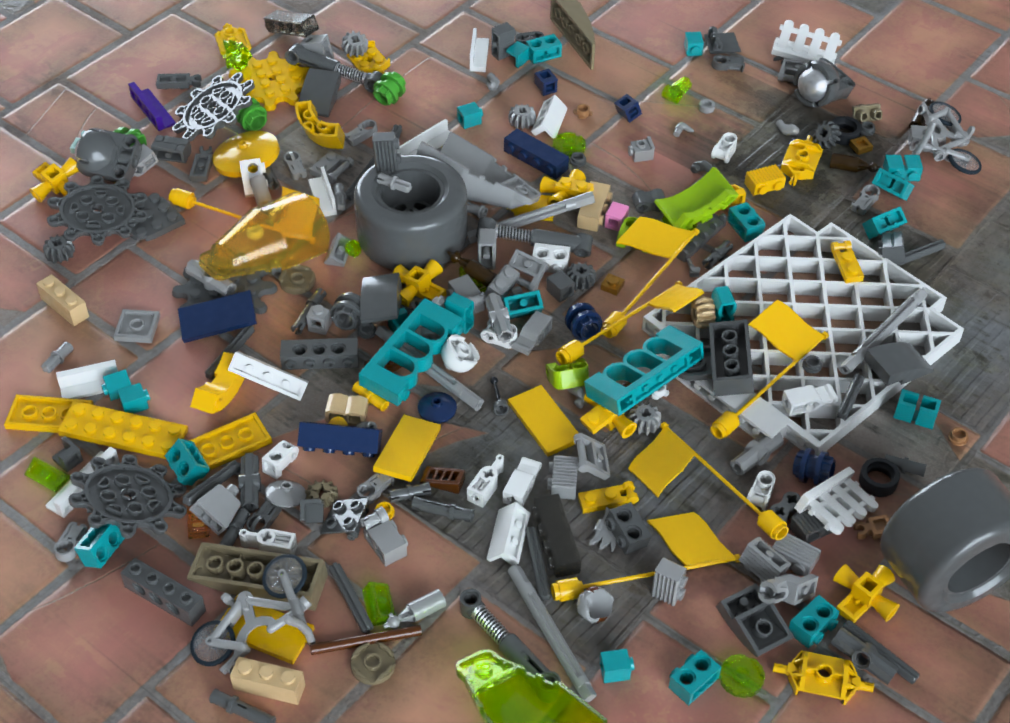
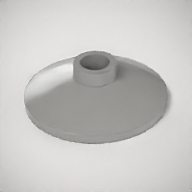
[265,480,307,508]

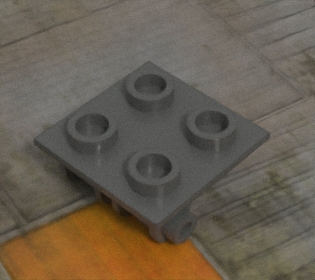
[704,26,741,54]
[320,498,370,541]

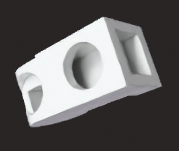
[262,440,299,480]

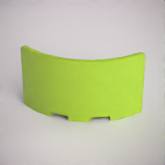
[654,167,739,230]

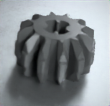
[812,121,842,149]
[43,235,75,264]
[566,262,596,292]

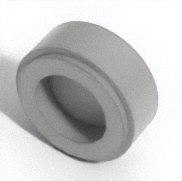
[698,99,715,114]

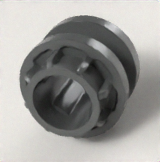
[330,292,361,330]

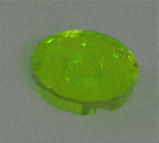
[553,132,586,158]
[719,654,765,698]

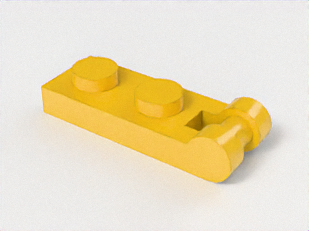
[831,240,864,283]
[578,481,639,514]

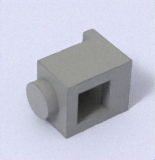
[628,136,655,162]
[306,305,332,335]

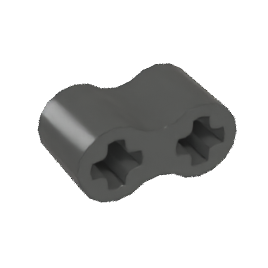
[632,189,666,213]
[770,492,801,522]

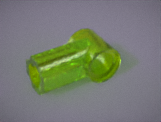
[662,76,692,104]

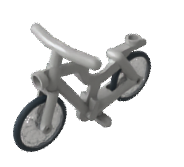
[911,102,982,175]
[190,554,316,675]

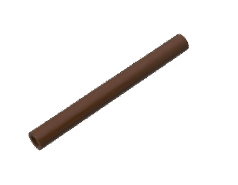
[310,625,422,655]

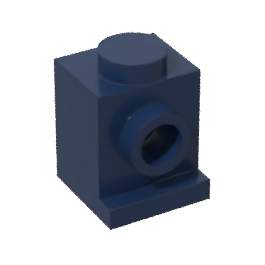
[534,68,558,96]
[614,94,642,123]

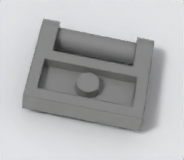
[777,58,804,82]
[309,151,354,184]
[508,249,549,292]
[573,433,611,480]

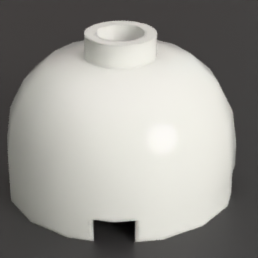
[441,334,480,373]

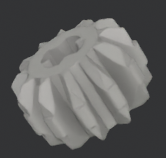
[341,31,368,58]
[508,104,536,130]
[628,402,661,436]

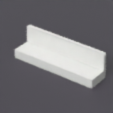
[397,119,450,155]
[228,351,309,401]
[46,447,120,518]

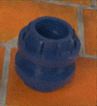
[565,303,602,340]
[792,448,836,486]

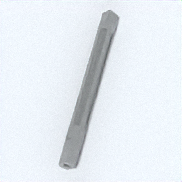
[467,191,595,244]
[839,288,928,375]
[375,326,484,411]
[507,564,597,702]

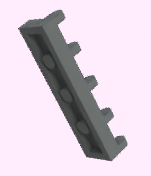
[676,213,727,262]

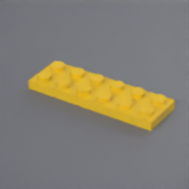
[58,400,188,459]

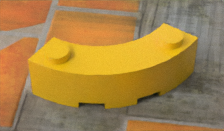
[295,100,345,149]
[190,352,245,414]

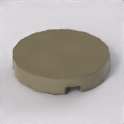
[279,265,316,295]
[350,642,396,685]

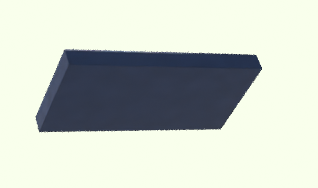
[178,290,257,343]

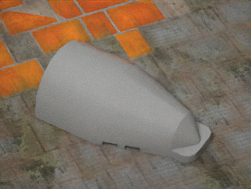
[416,131,541,209]

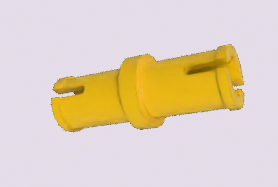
[352,381,389,412]

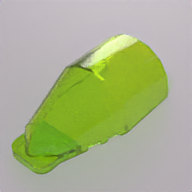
[456,649,607,723]

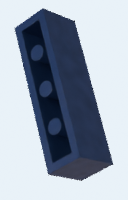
[504,128,569,179]
[297,421,382,457]

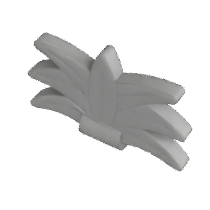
[589,507,620,552]

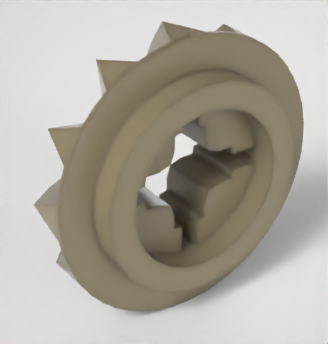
[305,479,338,508]

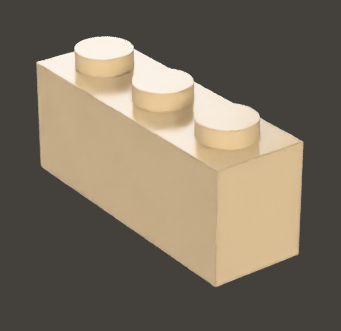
[577,181,613,232]
[36,274,89,326]
[230,656,306,705]

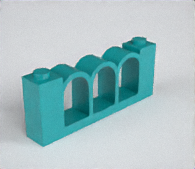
[359,298,464,406]
[584,325,704,416]

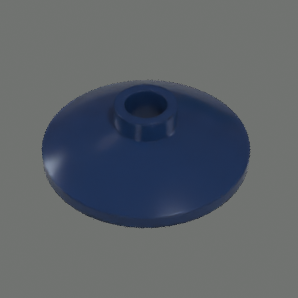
[418,392,457,423]

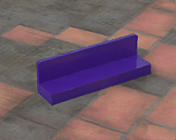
[128,82,176,131]

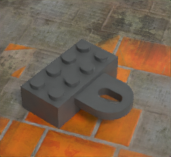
[678,319,754,396]

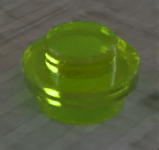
[344,240,362,257]

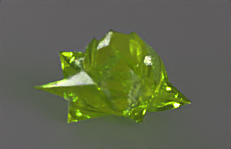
[222,40,252,71]

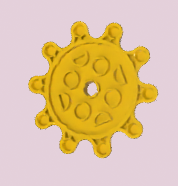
[228,51,310,112]

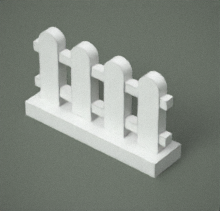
[771,20,842,64]
[794,466,878,535]

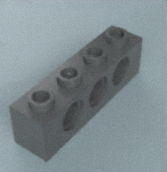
[280,338,359,370]
[120,558,206,627]

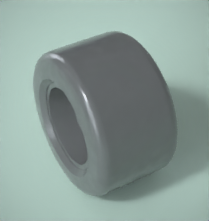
[354,155,468,271]
[880,468,1010,612]

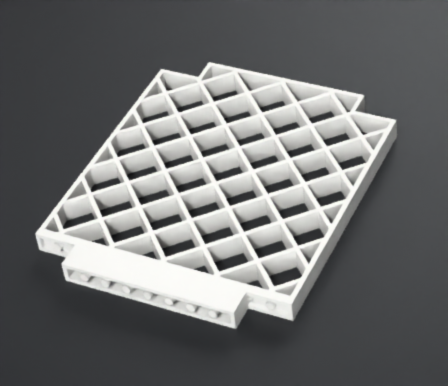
[642,214,964,456]

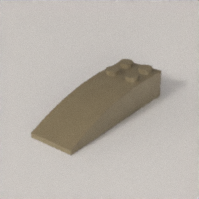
[550,0,595,70]
[187,542,328,611]

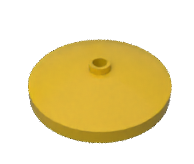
[213,131,280,178]

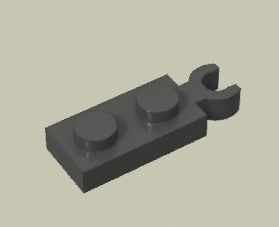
[156,73,202,89]
[189,146,213,182]

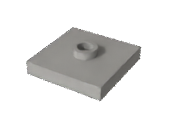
[113,309,160,343]

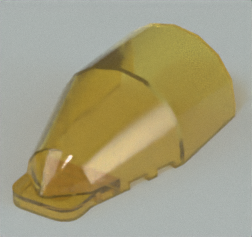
[199,192,330,281]

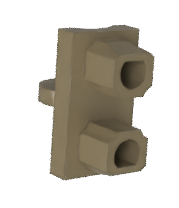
[852,103,882,122]

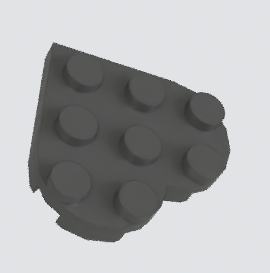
[128,193,186,241]

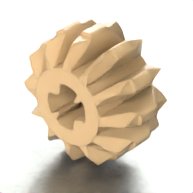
[690,296,716,329]

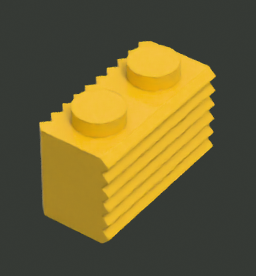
[744,164,786,196]

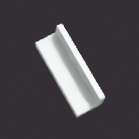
[470,28,489,72]
[531,95,568,139]
[308,166,337,218]
[56,360,118,399]
[487,502,530,565]

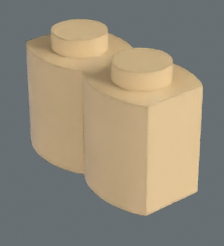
[325,393,369,426]

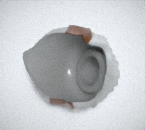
[576,586,614,624]

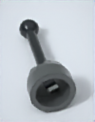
[490,377,509,416]

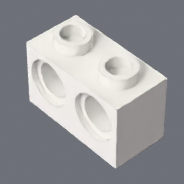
[239,158,268,198]
[532,243,571,273]

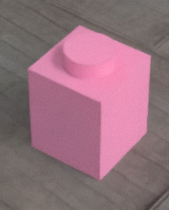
[605,202,629,232]

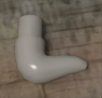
[673,122,694,137]

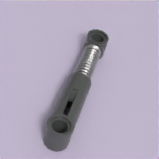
[285,43,383,93]
[476,217,593,258]
[460,588,561,702]

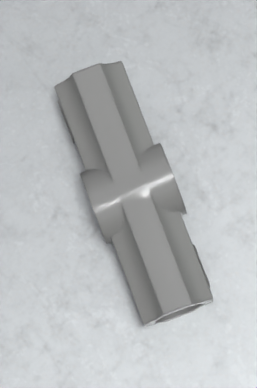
[185,259,237,296]
[485,293,514,343]
[730,432,784,475]

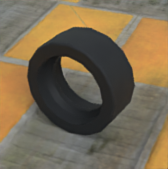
[832,116,862,146]
[859,458,900,497]

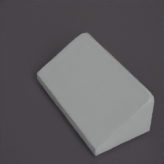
[324,232,354,267]

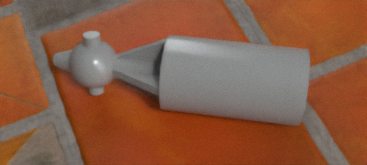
[250,175,274,226]
[383,589,446,629]

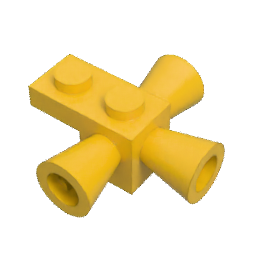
[29,157,79,202]
[540,169,594,205]
[393,259,447,307]
[580,394,637,438]
[833,564,900,623]

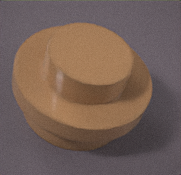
[948,427,969,446]

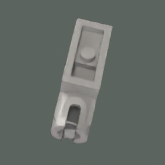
[758,574,819,605]

